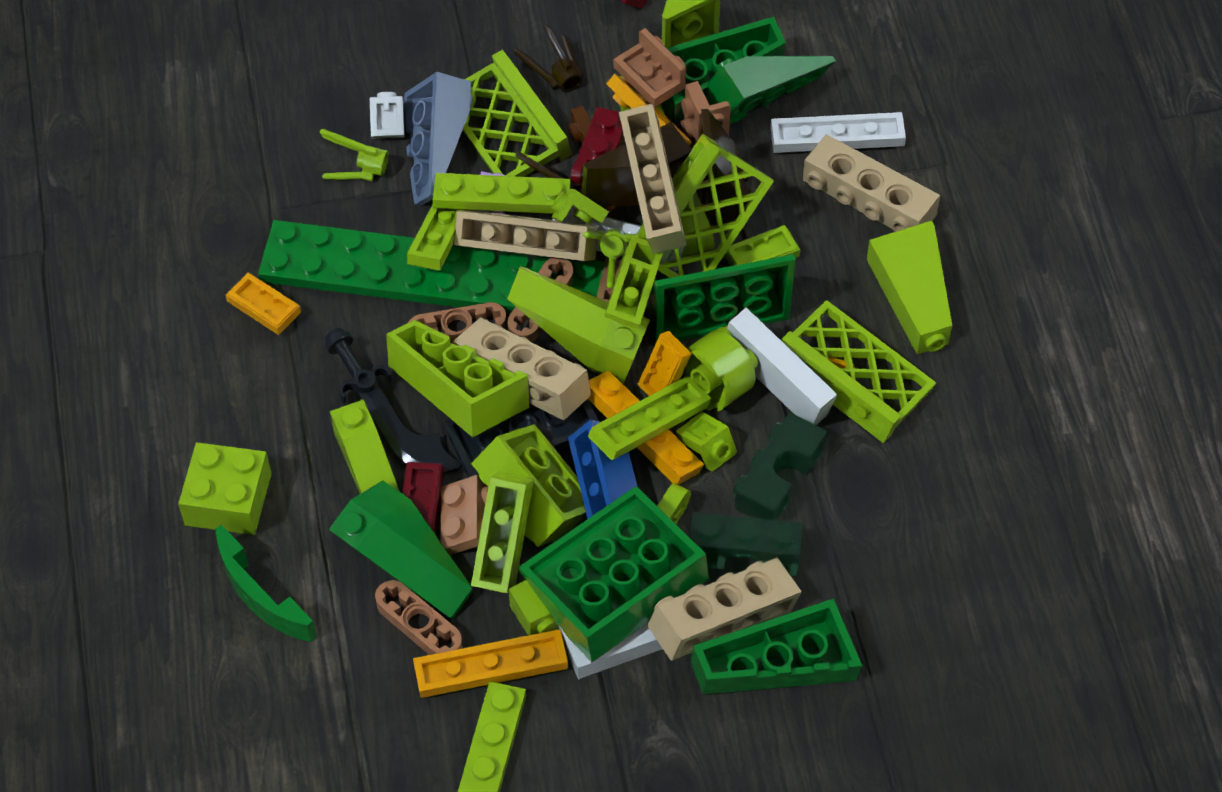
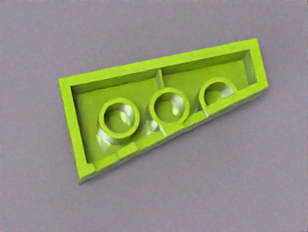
[386,320,529,437]

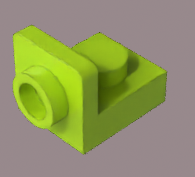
[551,189,609,225]
[676,412,737,472]

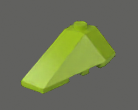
[507,266,650,384]

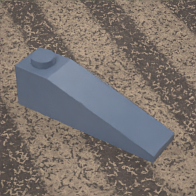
[403,72,473,206]

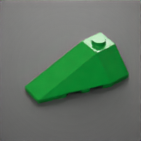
[708,56,836,125]
[329,480,474,620]

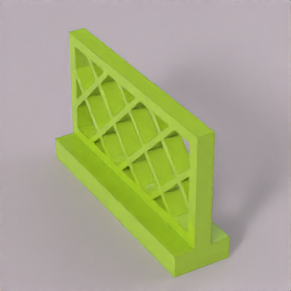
[462,49,573,177]
[636,134,774,278]
[781,300,936,443]

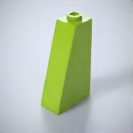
[867,220,952,355]

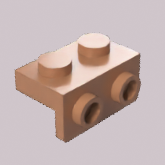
[613,28,687,108]
[681,81,731,146]
[440,475,488,555]

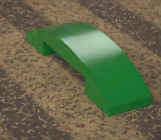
[216,525,317,642]

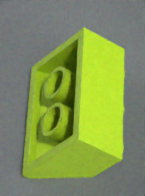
[471,424,587,547]

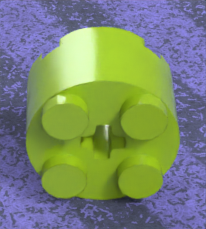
[683,327,758,411]

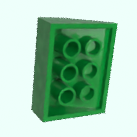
[647,254,795,343]
[519,486,709,663]

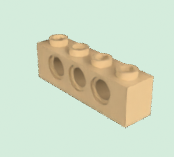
[619,104,687,254]
[803,134,940,232]
[454,210,599,261]
[453,317,591,420]
[647,558,802,661]

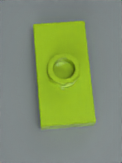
[724,225,800,266]

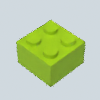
[178,442,272,535]

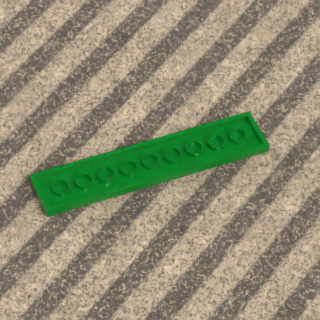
[258,220,605,314]

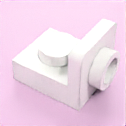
[370,92,405,139]

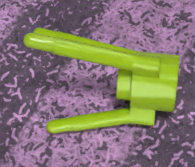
[320,129,389,182]
[583,229,641,288]

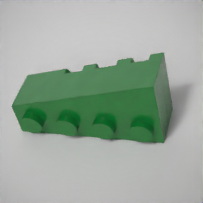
[690,599,862,695]

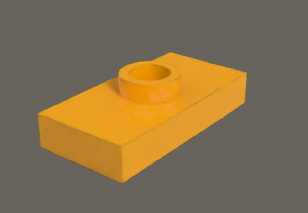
[226,272,301,335]
[638,331,691,396]

